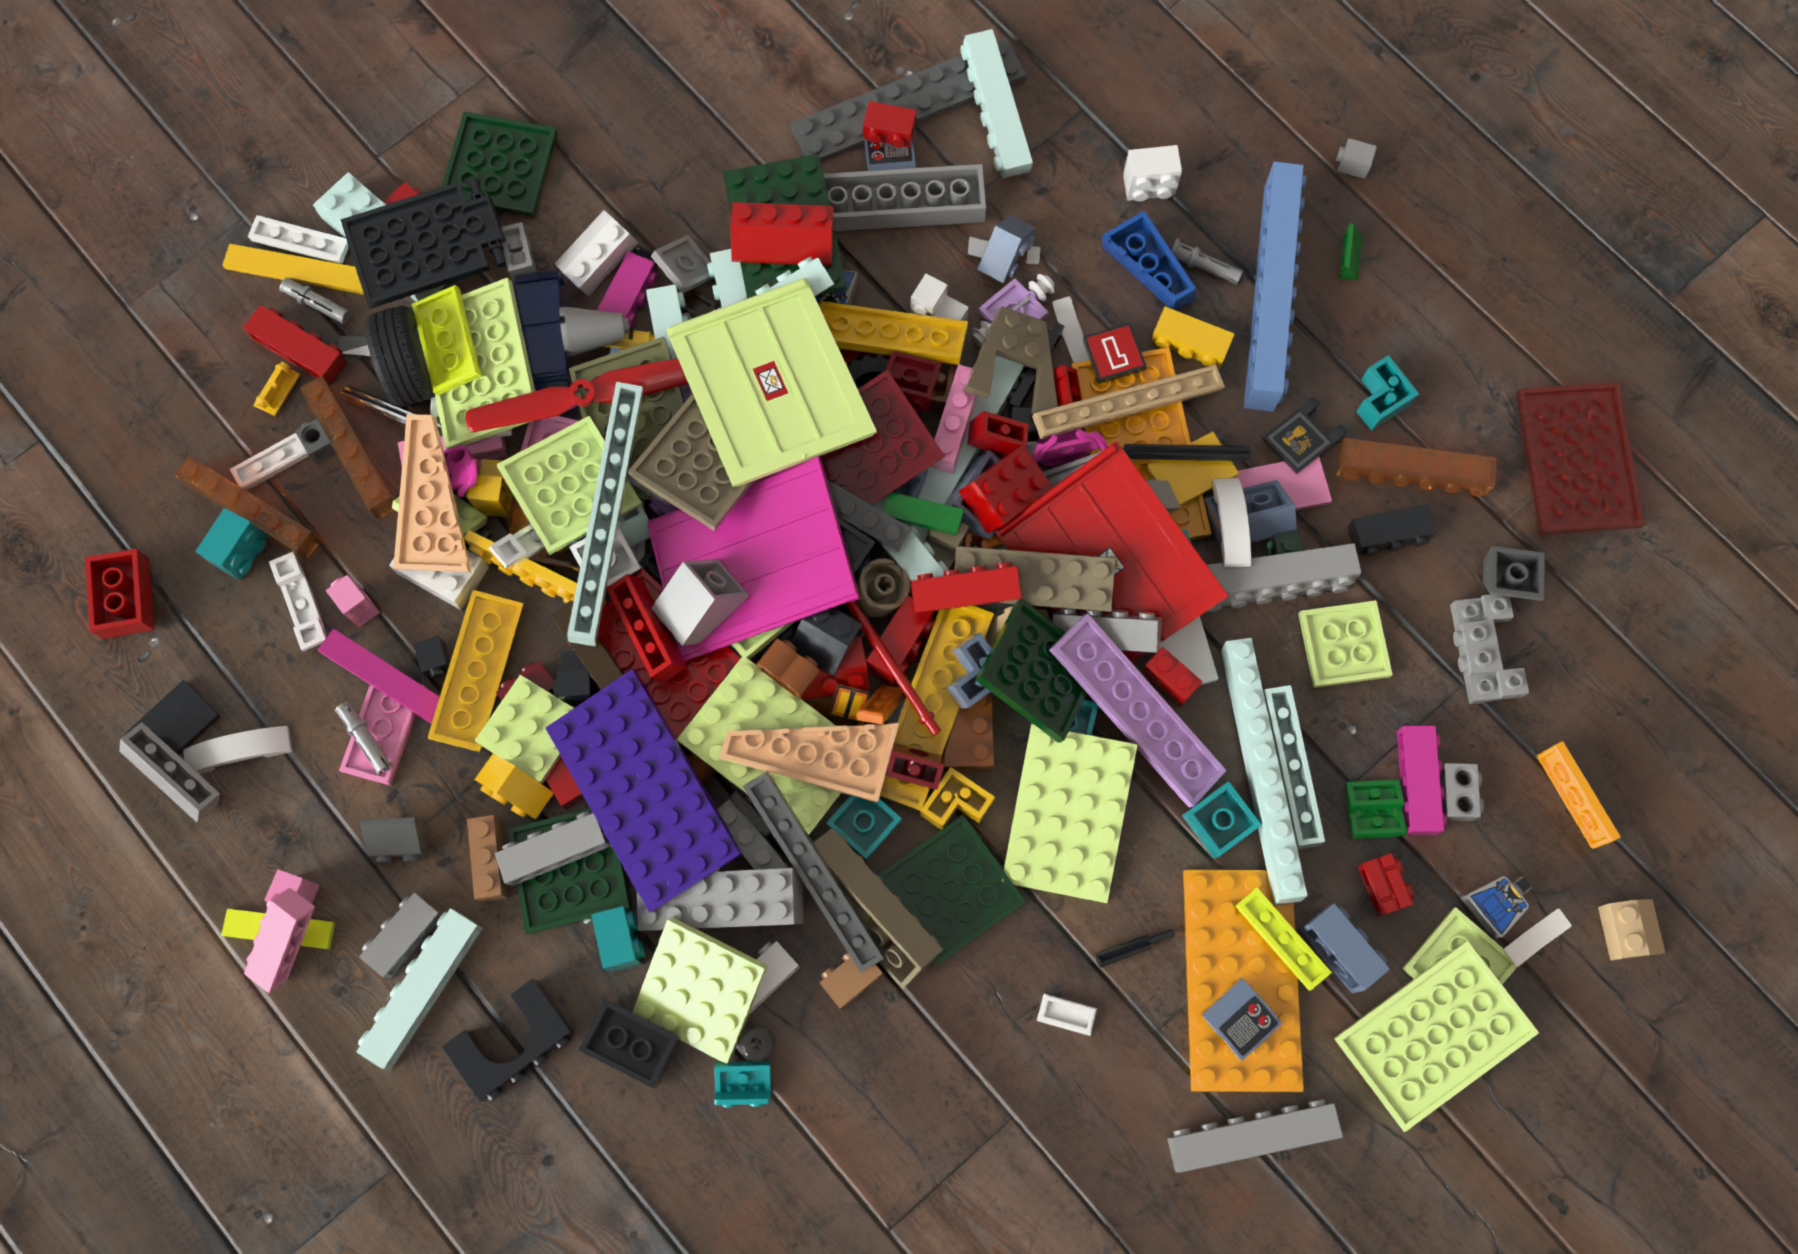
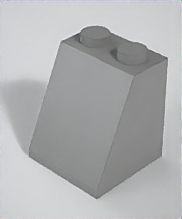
[651,559,749,646]

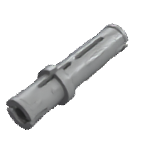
[280,277,352,324]
[335,701,393,775]

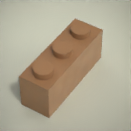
[467,815,508,903]

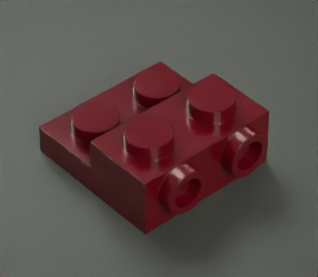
[885,351,942,413]

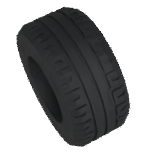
[365,305,435,407]

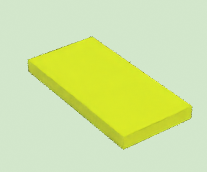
[412,285,482,395]

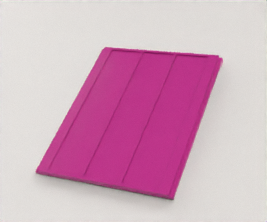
[647,456,860,662]

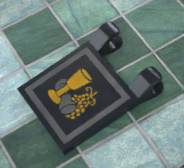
[1262,397,1347,474]

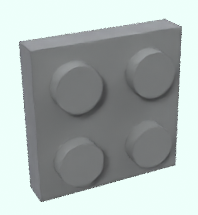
[651,235,715,293]

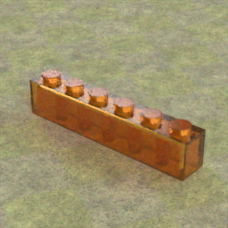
[300,376,395,519]
[1336,438,1497,496]
[174,455,321,561]

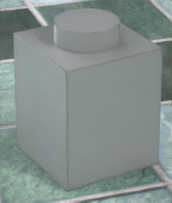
[1336,138,1377,179]

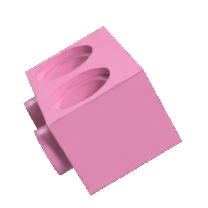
[326,575,380,627]

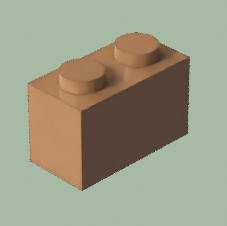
[819,953,883,1010]

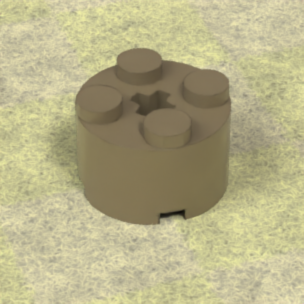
[855,559,910,618]

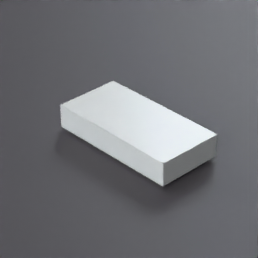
[1037,994,1097,1036]

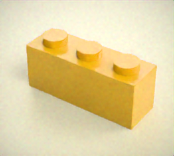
[1151,307,1234,369]

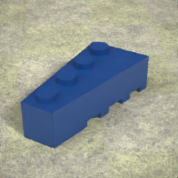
[1102,211,1196,311]

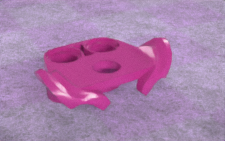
[1033,429,1108,467]
[444,445,481,497]

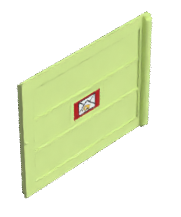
[666,278,877,487]

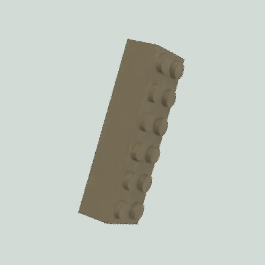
[954,546,1116,612]
[814,828,943,989]

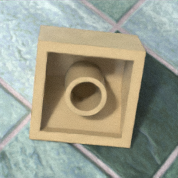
[1598,899,1665,961]

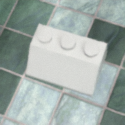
[555,210,638,296]

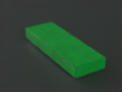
[882,492,964,536]

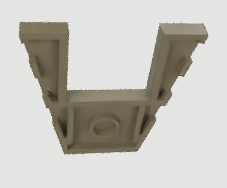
[963,306,1058,414]

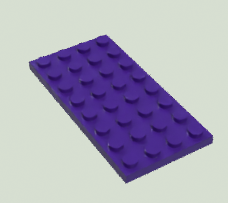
[545,669,743,913]

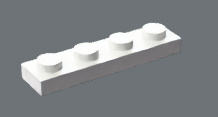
[248,215,349,264]

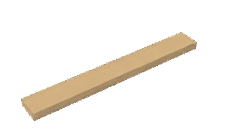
[1032,365,1225,439]

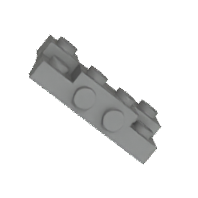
[1450,594,1529,704]

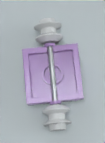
[972,274,1055,347]

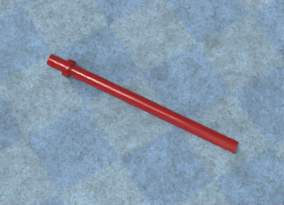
[844,601,942,737]

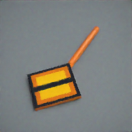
[828,684,870,726]

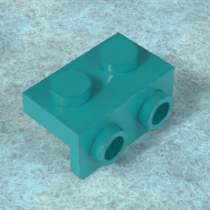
[714,1061,772,1107]

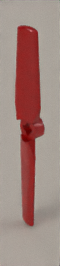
[466,358,688,432]

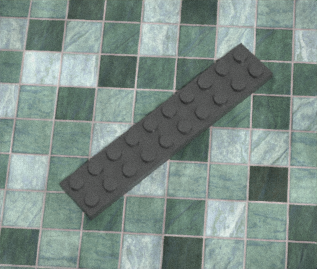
[790,37,1026,162]

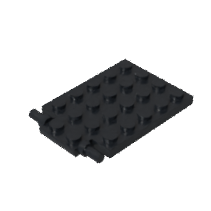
[340,178,506,309]

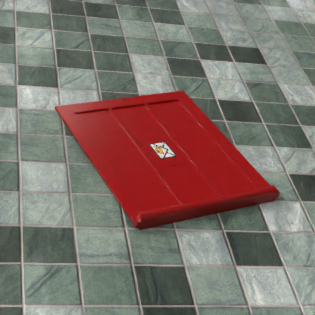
[995,441,1229,663]

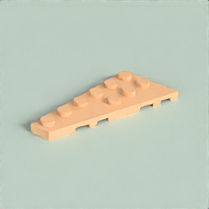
[393,414,472,573]
[720,723,899,802]

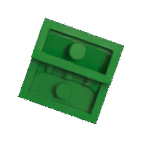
[1346,779,1407,839]

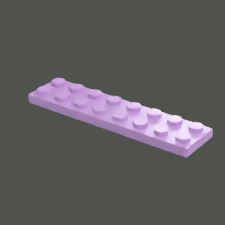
[1049,614,1227,807]

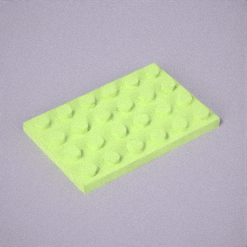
[435,278,535,449]
[677,656,841,835]
[1002,724,1137,903]
[1334,941,1539,1132]

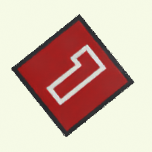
[1082,323,1147,384]

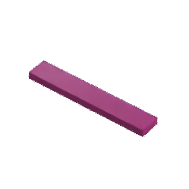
[318,629,440,724]

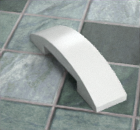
[1212,478,1251,567]
[489,524,545,568]
[269,552,327,651]
[183,726,292,774]

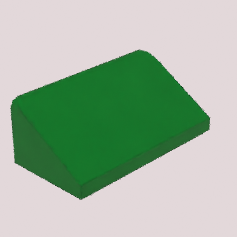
[1339,223,1362,280]

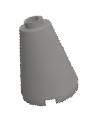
[560,307,630,357]

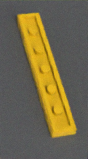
[222,244,364,295]

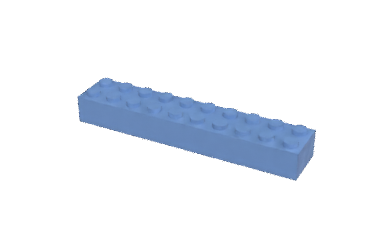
[1244,162,1307,412]

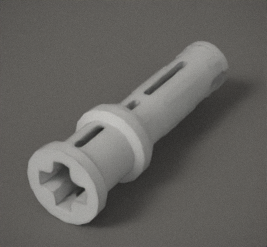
[1171,238,1243,285]

